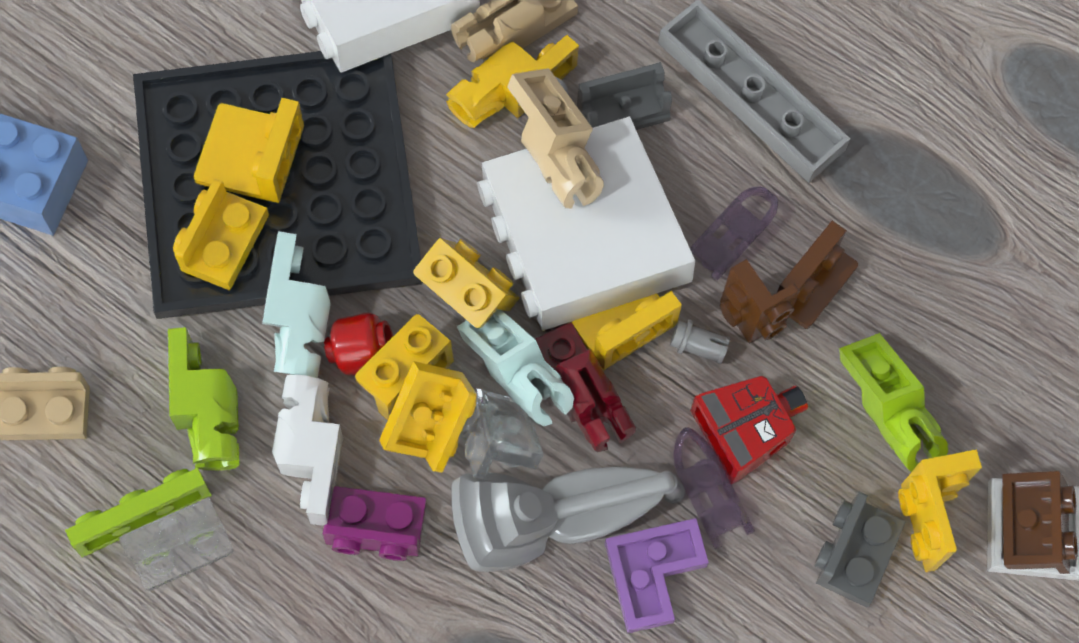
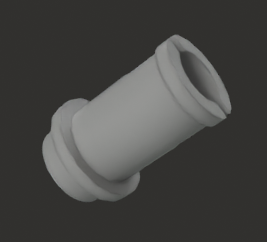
[670,319,730,364]

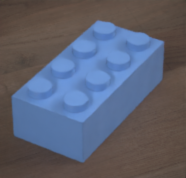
[0,114,88,236]

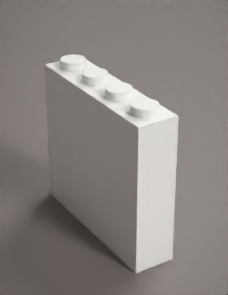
[300,0,480,73]
[477,116,695,331]

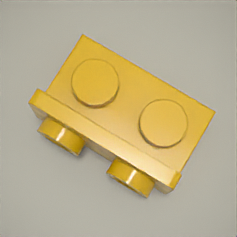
[173,179,269,291]
[355,314,454,420]

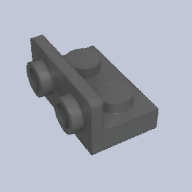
[814,491,906,608]

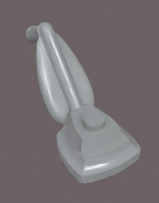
[452,467,685,572]

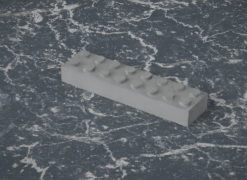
[658,0,851,183]

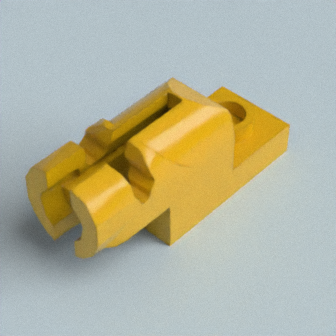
[446,35,579,128]

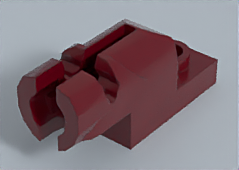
[535,322,636,452]

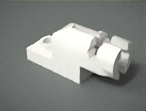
[272,375,343,526]

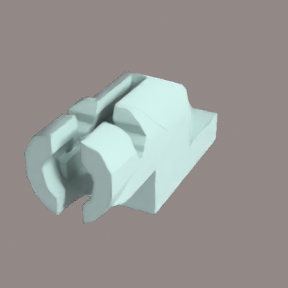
[262,231,331,378]
[457,309,574,426]

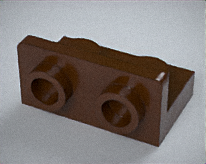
[777,220,858,329]
[1002,471,1078,574]

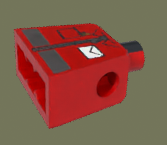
[690,376,808,484]

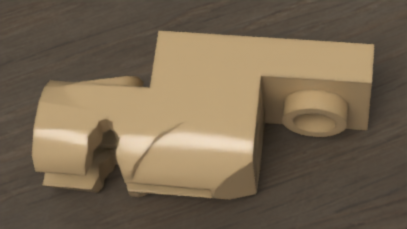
[451,0,578,62]
[507,68,604,209]

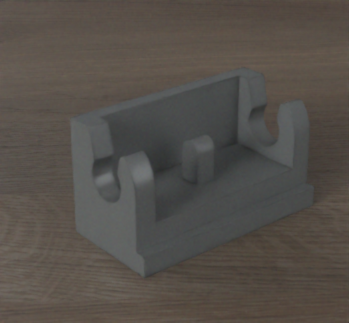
[577,62,672,130]

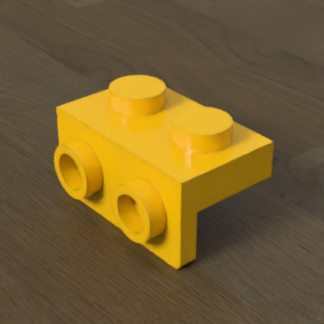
[413,238,520,328]
[379,361,477,473]

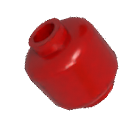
[324,312,393,376]

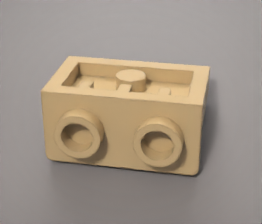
[0,367,90,440]

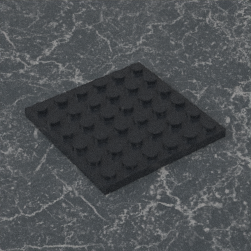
[133,51,423,319]

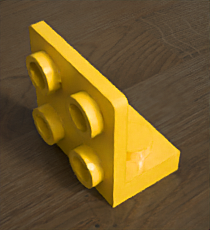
[194,98,304,203]
[569,291,682,371]
[898,449,982,572]

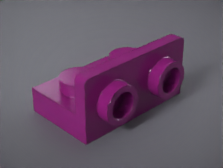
[322,486,427,561]

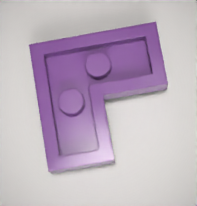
[605,518,709,634]

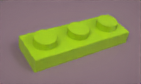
[65,467,212,558]

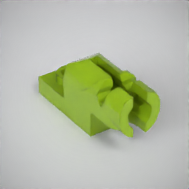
[168,327,240,471]
[839,333,948,472]

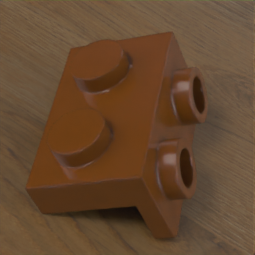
[720,259,800,344]

